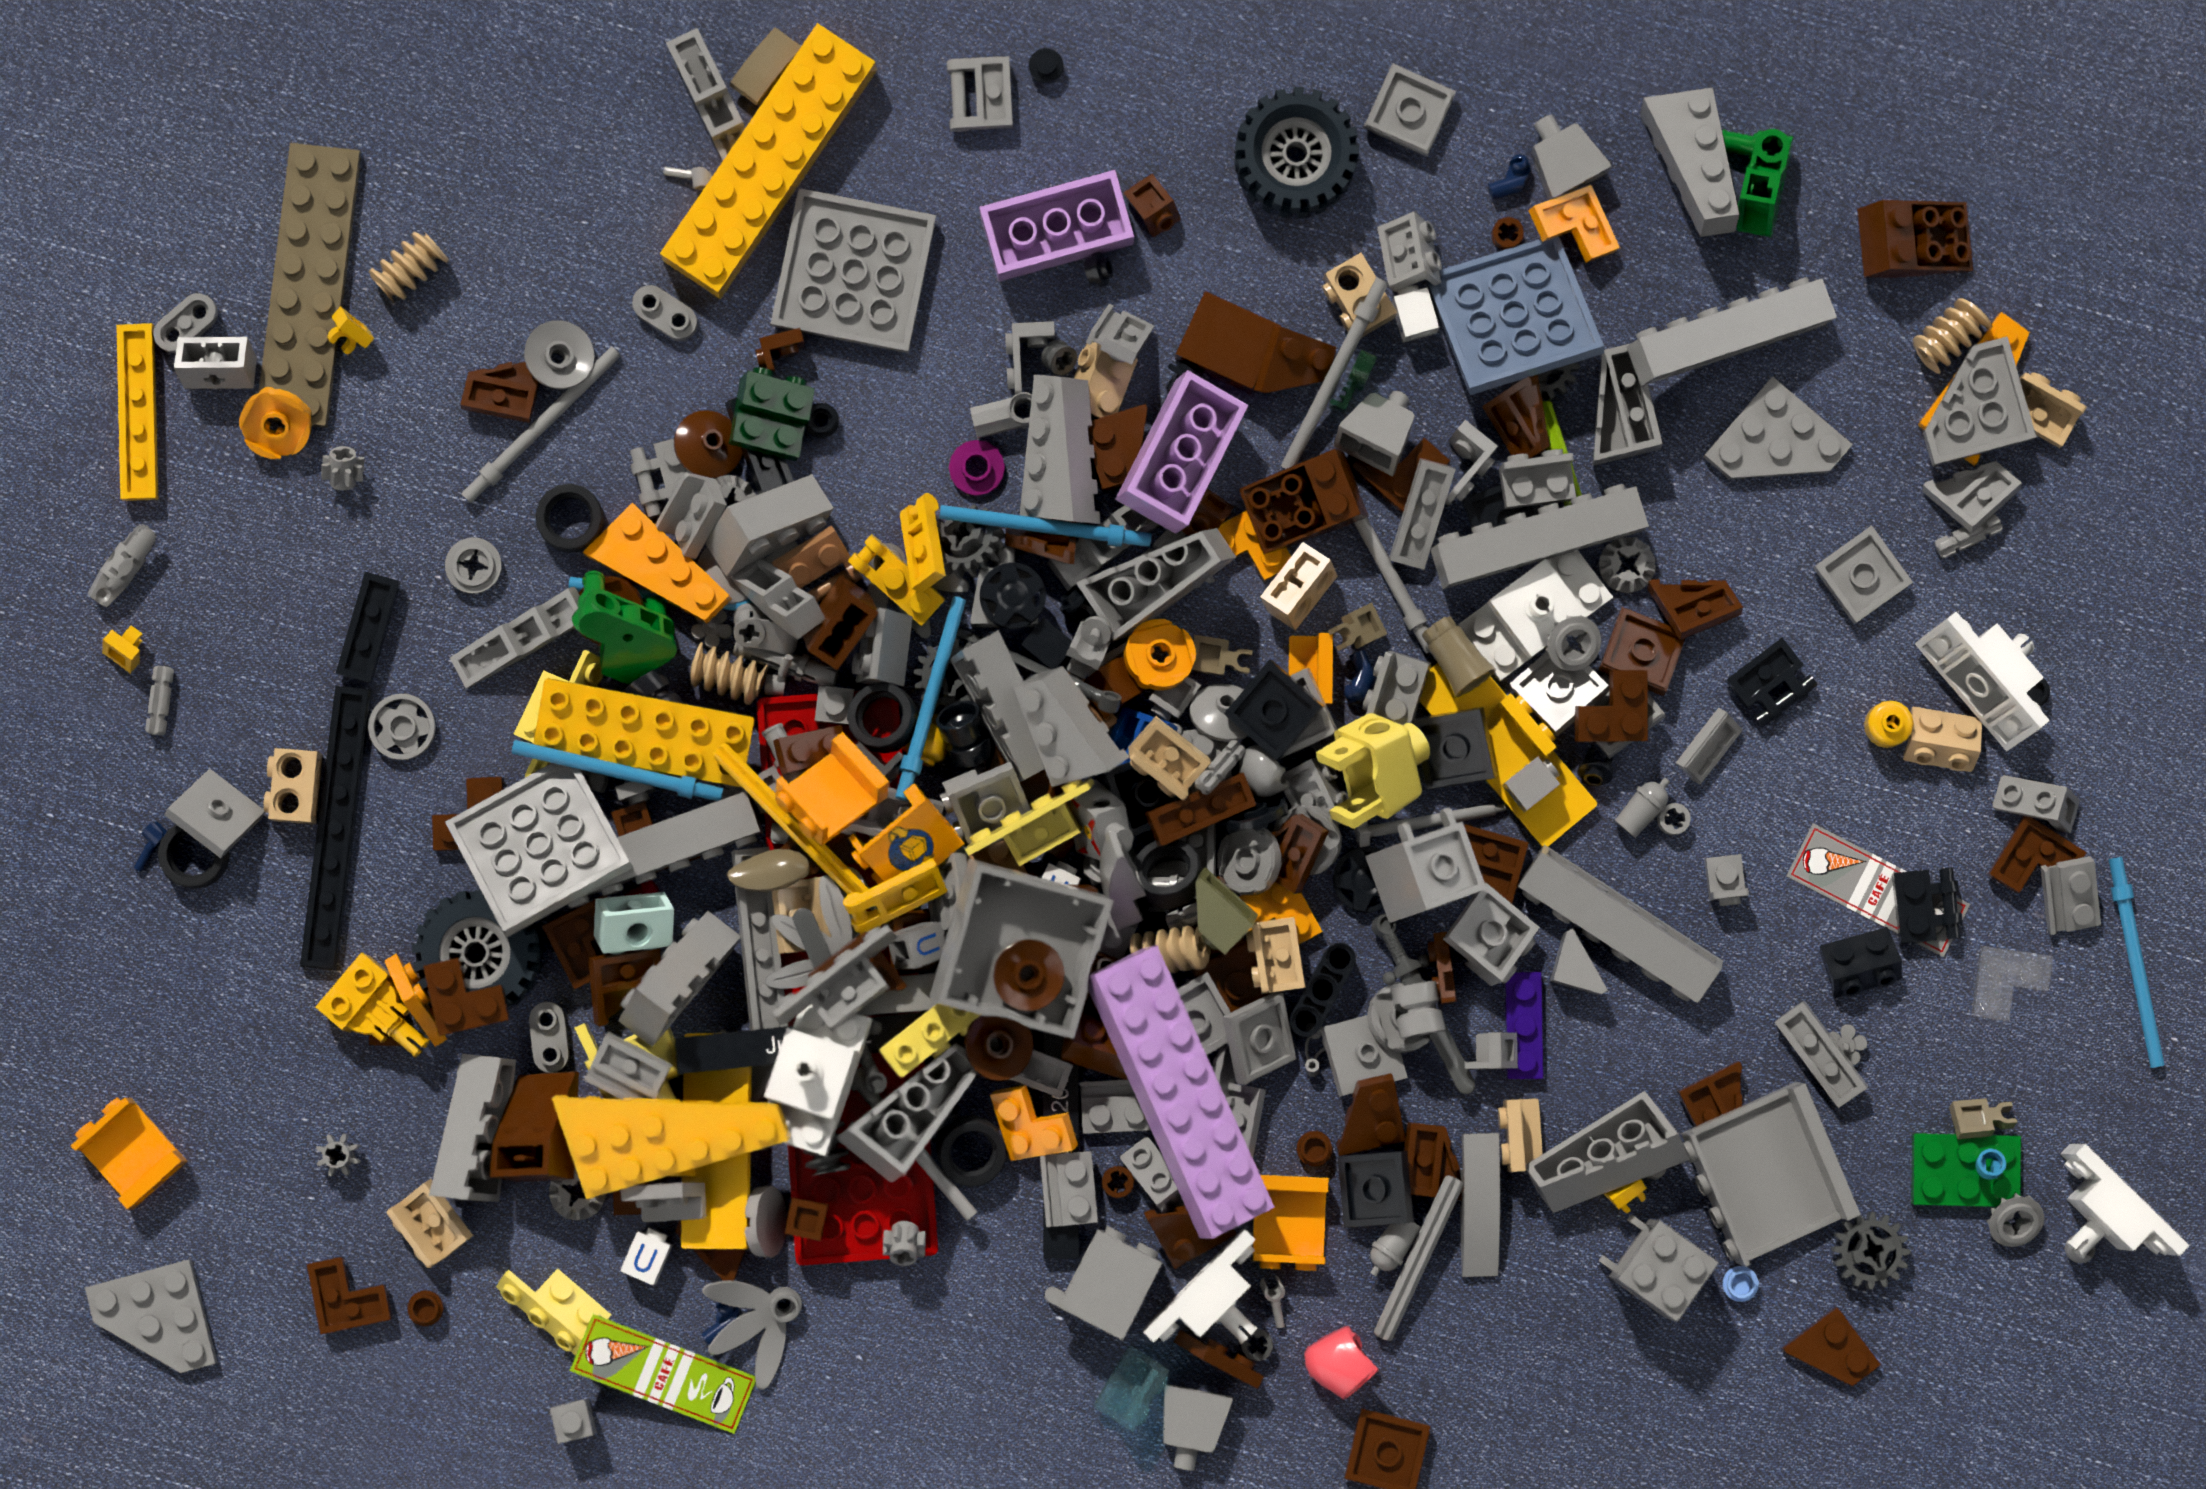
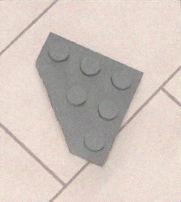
[1923,336,2036,466]
[1703,376,1853,480]
[85,1259,218,1373]

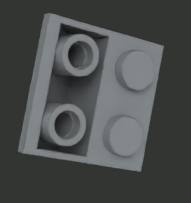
[852,608,913,688]

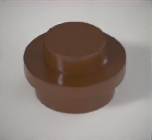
[1296,1131,1332,1166]
[407,1290,444,1326]

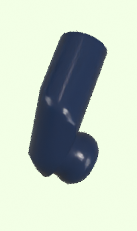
[1487,154,1531,200]
[1344,650,1375,703]
[701,1302,740,1345]

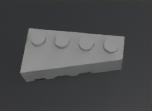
[1640,87,1739,237]
[1020,375,1100,524]
[1076,528,1237,640]
[950,630,1045,782]
[618,911,740,1047]
[836,1042,978,1183]
[429,1054,516,1202]
[1525,1091,1691,1213]

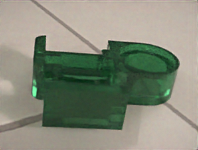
[1328,349,1377,413]

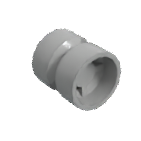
[1391,981,1446,1039]

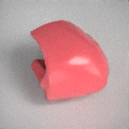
[1304,1326,1379,1400]

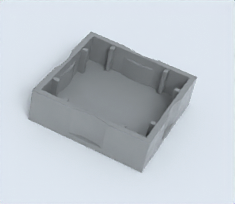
[929,858,1114,1039]

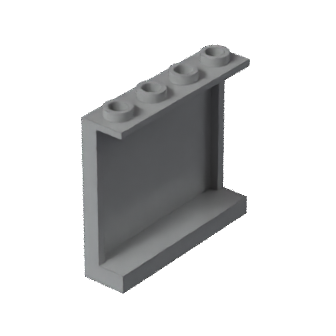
[1681,1082,1861,1267]

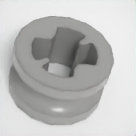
[1657,803,1691,836]

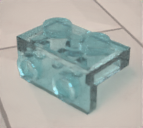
[1094,1346,1170,1432]

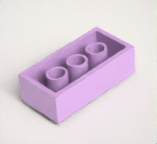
[979,170,1134,282]
[1115,370,1248,534]

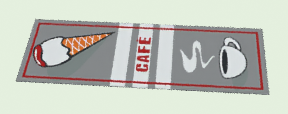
[1786,823,1970,957]

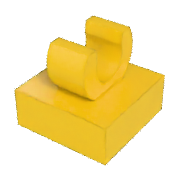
[327,306,374,355]
[102,625,143,673]
[1604,1179,1647,1213]

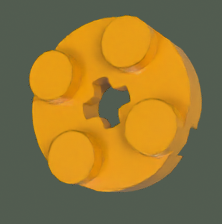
[239,387,312,459]
[1124,619,1196,691]

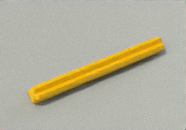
[713,743,869,895]

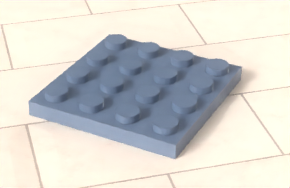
[1425,236,1604,395]

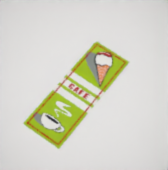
[570,1314,756,1434]

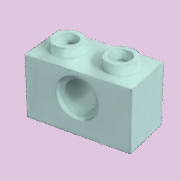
[594,892,674,954]

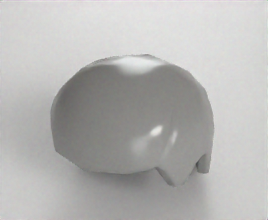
[1238,744,1289,798]

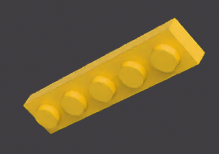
[116,323,158,501]

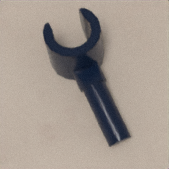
[134,822,167,871]

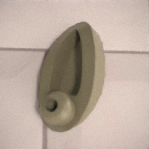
[727,849,810,892]

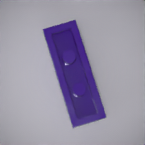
[1505,972,1543,1079]

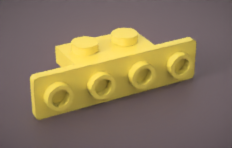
[514,650,603,777]
[965,777,1095,866]
[880,1003,981,1077]
[496,1268,611,1356]

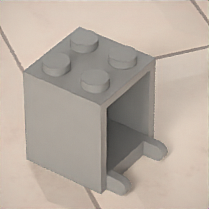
[1365,808,1487,923]
[1598,1214,1719,1322]
[1045,1226,1162,1340]

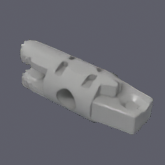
[88,524,157,607]

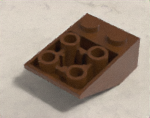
[1857,200,1973,278]
[1239,449,1369,554]
[1060,952,1128,1080]
[490,1072,579,1182]

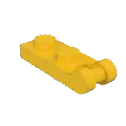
[900,493,946,593]
[848,534,945,626]
[843,858,948,933]

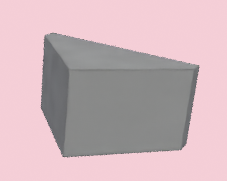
[1550,928,1608,995]

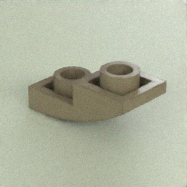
[730,27,801,106]

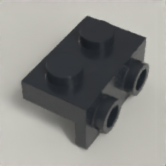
[1820,927,1902,998]

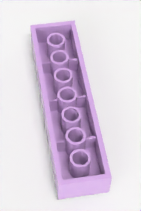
[1088,945,1275,1239]

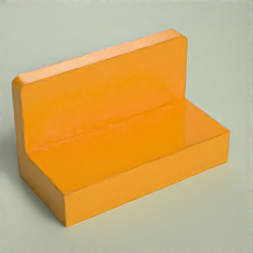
[1288,633,1333,707]

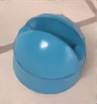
[1975,1149,2006,1180]

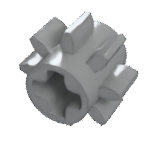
[321,446,364,490]
[316,1133,361,1176]
[883,1221,926,1266]

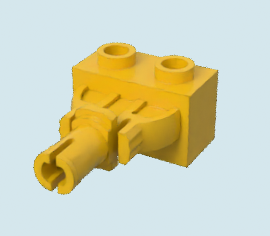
[315,952,430,1058]

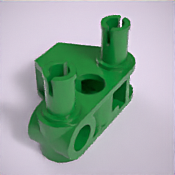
[1722,129,1794,238]
[571,571,677,685]

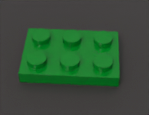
[1911,1133,2021,1207]

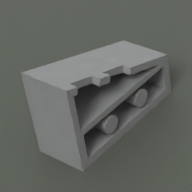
[1592,343,1663,466]
[705,474,834,577]
[1013,666,1129,787]

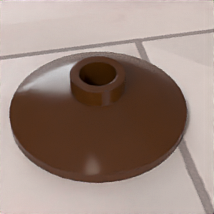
[674,410,742,479]
[993,939,1065,1011]
[965,1015,1033,1081]

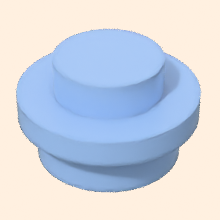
[1722,1266,1759,1302]

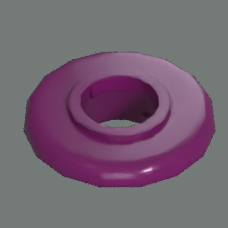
[949,440,1005,495]

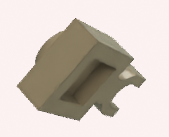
[1328,603,1388,651]
[1191,635,1253,676]
[1949,1098,2017,1139]

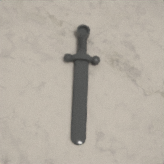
[957,627,1122,713]
[793,908,887,1094]
[1371,914,1475,1094]

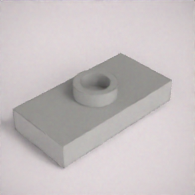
[1676,708,1743,785]

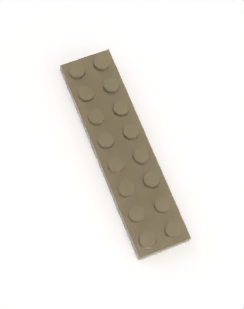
[259,143,362,428]

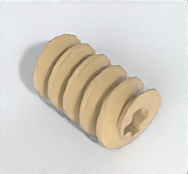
[369,232,449,304]
[1913,298,1993,374]
[690,642,769,705]
[1130,926,1211,974]

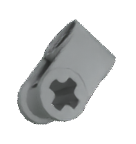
[733,603,798,654]

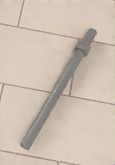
[1281,277,1389,469]
[461,346,621,503]
[1354,517,1430,654]
[851,1067,977,1221]

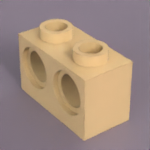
[1322,252,1397,338]
[1260,542,1338,631]
[264,748,323,824]

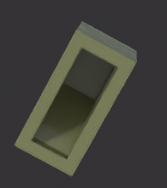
[1195,867,1258,954]

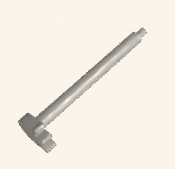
[1354,803,1506,848]

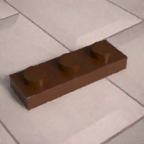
[1145,772,1256,846]

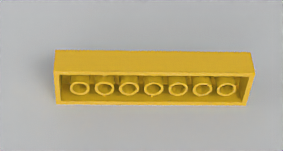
[660,23,877,300]

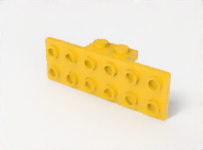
[1420,663,1597,847]
[533,678,755,787]
[669,1033,752,1249]

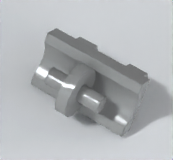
[1066,616,1112,678]

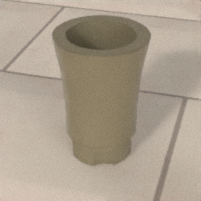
[1422,616,1496,698]

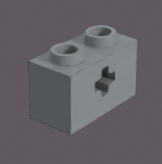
[174,337,257,389]

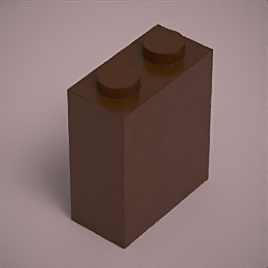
[1175,291,1282,395]
[802,575,879,670]

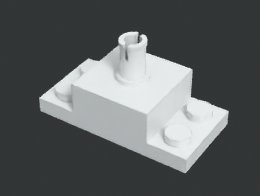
[1457,551,1613,682]
[1915,612,2049,752]
[764,1005,873,1157]
[2061,1144,2189,1259]
[1142,1229,1257,1344]

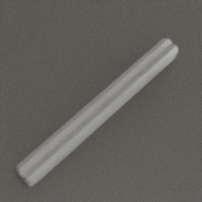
[1374,1175,1463,1341]

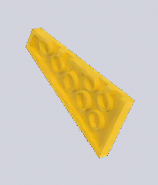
[552,1095,791,1199]

